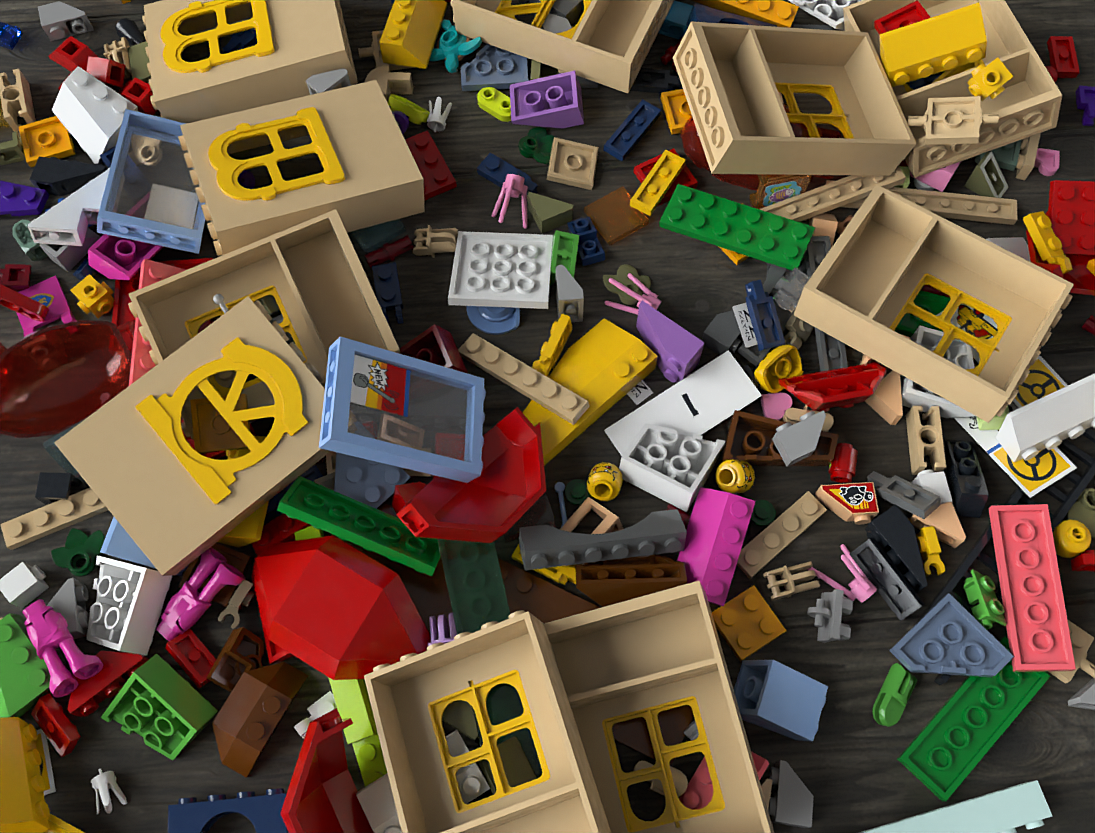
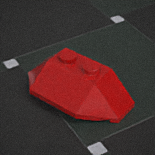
[779,362,886,412]

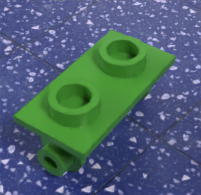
[963,569,1007,630]

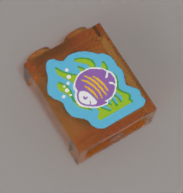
[749,174,811,209]

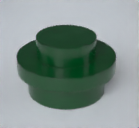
[565,479,591,505]
[750,500,776,526]

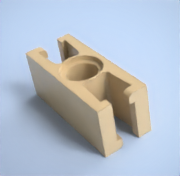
[0,69,36,132]
[906,406,946,475]

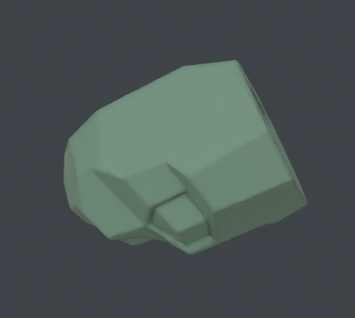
[12,219,48,261]

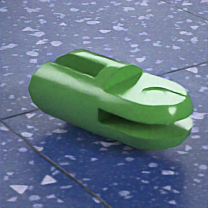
[872,663,918,727]

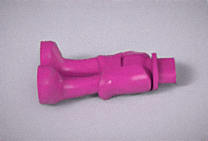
[156,547,245,641]
[22,599,103,698]

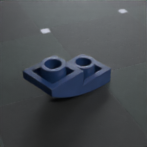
[567,217,605,266]

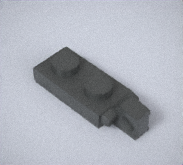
[867,471,941,519]

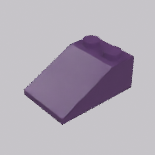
[510,70,584,128]
[636,300,704,383]

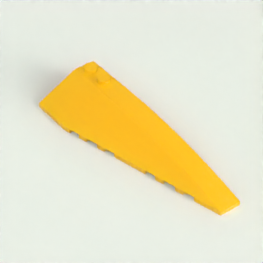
[523,318,658,466]

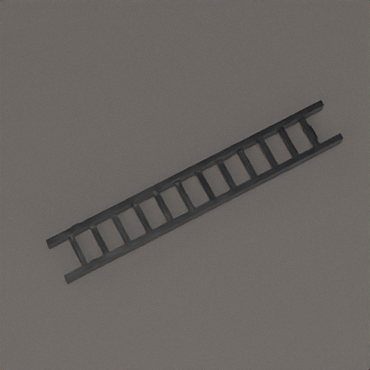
[914,428,1095,686]

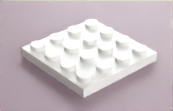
[448,231,553,309]

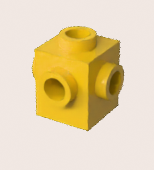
[967,57,1013,101]
[70,274,114,319]

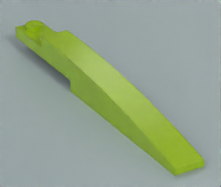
[294,526,387,787]

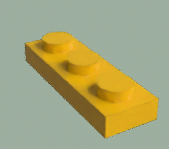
[630,150,686,216]

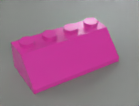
[88,191,164,280]
[677,487,756,606]

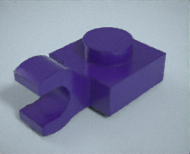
[1076,85,1095,126]

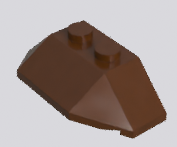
[575,554,687,607]
[212,662,308,778]

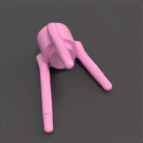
[492,174,528,229]
[605,273,662,315]
[808,544,877,603]

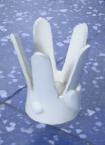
[427,97,452,132]
[91,769,127,814]

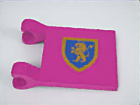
[16,275,79,337]

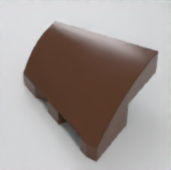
[206,627,265,692]

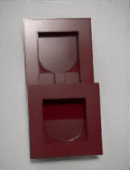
[0,264,32,292]

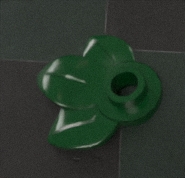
[518,127,557,164]
[51,528,105,577]

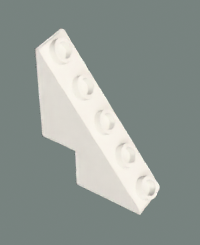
[28,168,125,246]

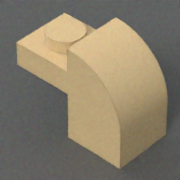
[365,65,413,102]

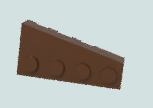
[721,410,838,466]

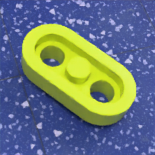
[477,87,511,122]
[387,94,430,125]

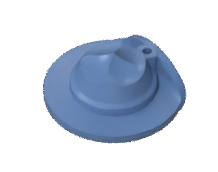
[466,306,520,335]

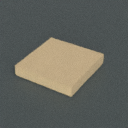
[547,137,599,190]

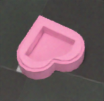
[1034,148,1060,176]
[760,393,792,421]

